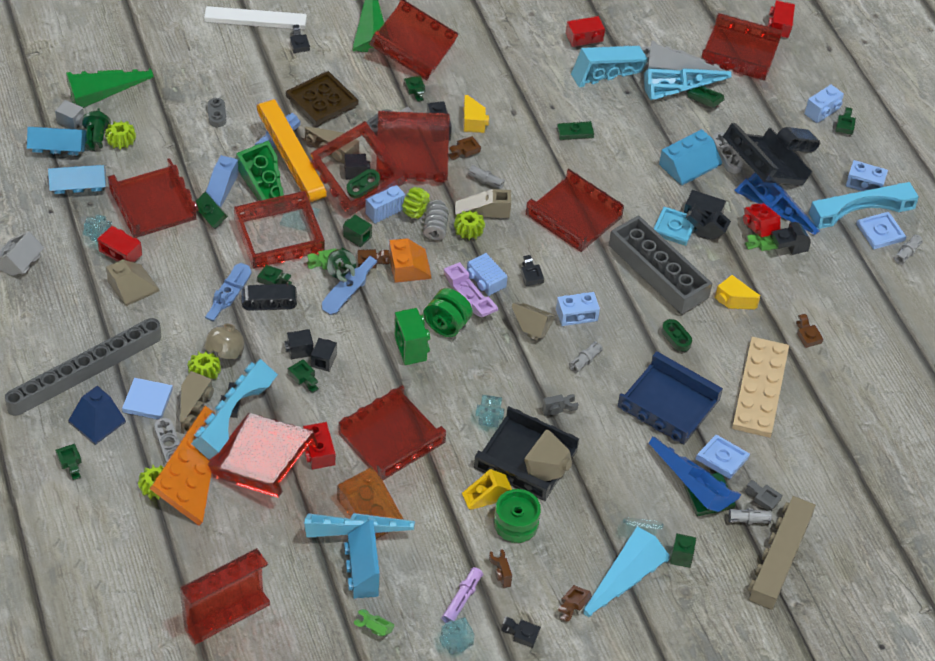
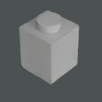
[55,100,84,129]

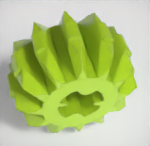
[105,120,136,150]
[402,187,430,219]
[454,210,485,240]
[187,350,221,379]
[138,465,163,500]

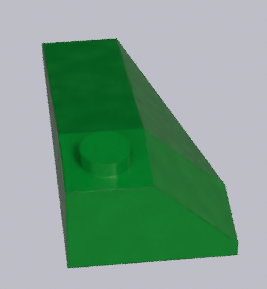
[235,140,286,215]

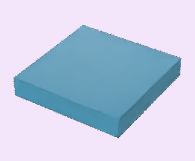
[654,207,695,246]

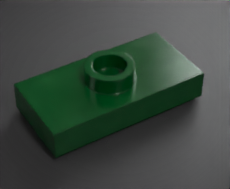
[687,86,725,108]
[557,121,594,140]
[193,191,228,229]

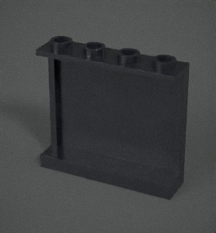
[722,123,812,186]
[474,406,580,501]

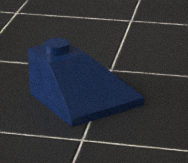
[68,386,126,445]

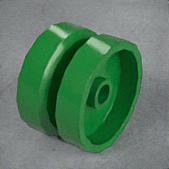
[423,288,473,337]
[494,489,541,543]

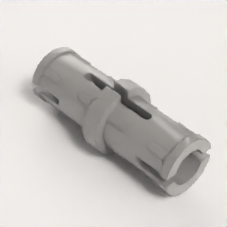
[468,165,505,189]
[894,235,923,265]
[569,341,603,373]
[729,508,772,525]

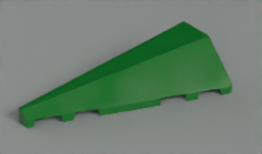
[352,0,389,52]
[66,69,154,108]

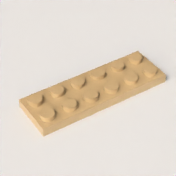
[732,337,789,438]

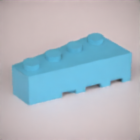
[571,46,648,88]

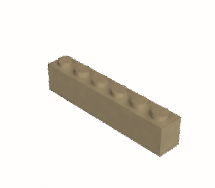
[748,496,816,610]

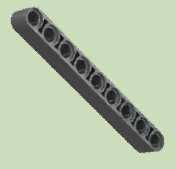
[5,318,161,416]

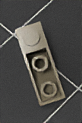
[305,126,359,164]
[455,189,511,218]
[180,371,214,434]

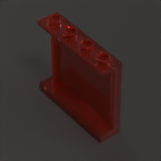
[369,0,459,81]
[701,13,783,81]
[376,111,450,182]
[107,158,198,238]
[525,169,624,252]
[338,385,446,482]
[208,413,318,498]
[180,548,270,645]

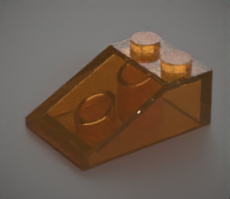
[337,467,404,539]

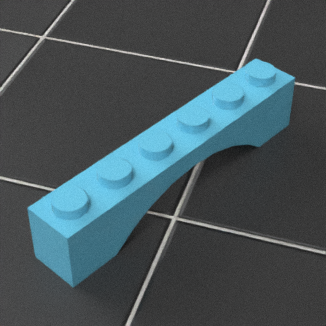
[809,182,919,229]
[191,359,278,460]

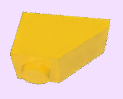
[464,95,489,133]
[715,275,760,310]
[462,469,512,510]

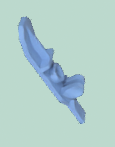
[322,256,377,315]
[205,263,252,322]

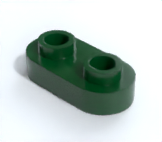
[346,169,380,198]
[662,319,692,352]

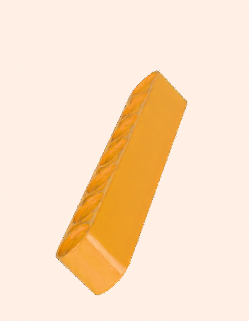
[257,99,327,203]

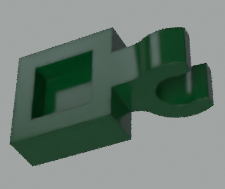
[404,76,425,102]
[836,107,856,135]
[257,264,292,285]
[287,359,319,393]
[55,443,82,480]

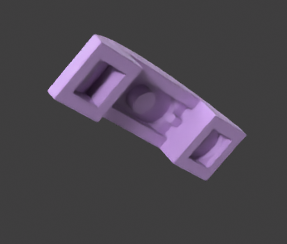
[444,262,498,317]

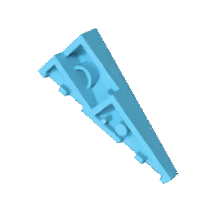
[644,69,731,100]
[304,513,415,538]
[583,527,670,617]

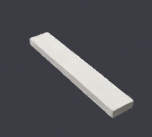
[204,6,307,30]

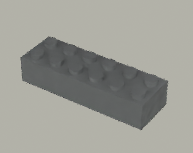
[609,215,713,314]

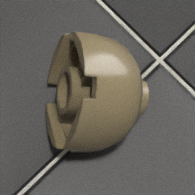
[204,323,244,359]

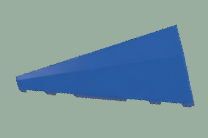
[734,173,820,235]
[649,436,742,512]

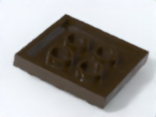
[286,71,359,126]

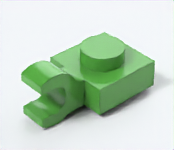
[745,234,778,251]
[307,248,341,270]
[354,609,395,636]

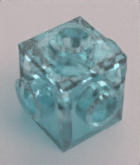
[83,214,112,242]
[476,395,505,427]
[439,617,475,655]

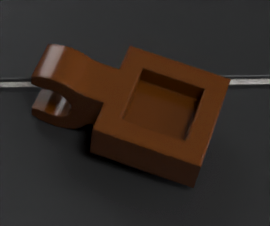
[448,136,481,160]
[358,249,390,268]
[796,314,824,348]
[489,549,513,588]
[558,585,592,622]

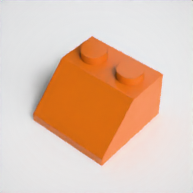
[389,238,432,283]

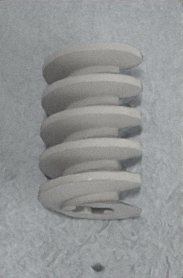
[423,200,449,240]

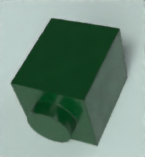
[343,215,372,248]
[670,533,697,568]

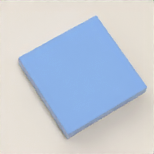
[856,212,906,250]
[122,378,173,419]
[696,435,750,479]

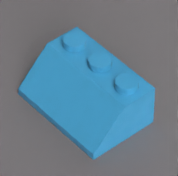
[27,127,87,155]
[659,129,722,186]
[48,165,106,194]
[344,520,380,599]

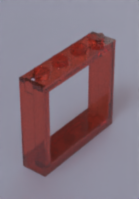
[310,121,405,216]
[234,191,325,269]

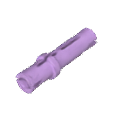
[441,567,483,625]

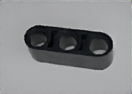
[776,127,821,153]
[241,284,297,311]

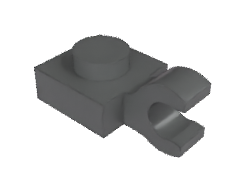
[542,394,579,416]
[744,480,783,512]

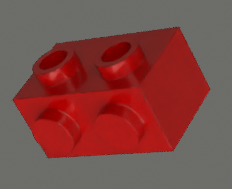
[767,0,795,38]
[566,16,605,47]
[743,203,781,237]
[97,225,142,262]
[300,422,336,470]

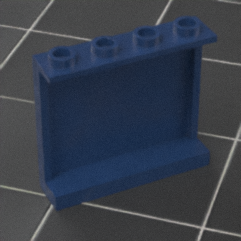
[617,351,723,445]

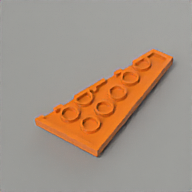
[149,405,215,526]

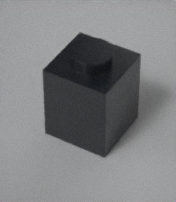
[344,153,371,180]
[284,329,314,360]
[311,338,337,372]

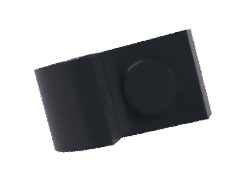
[685,203,731,239]
[771,222,811,255]

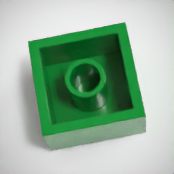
[394,308,431,365]

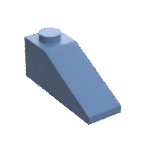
[206,155,239,207]

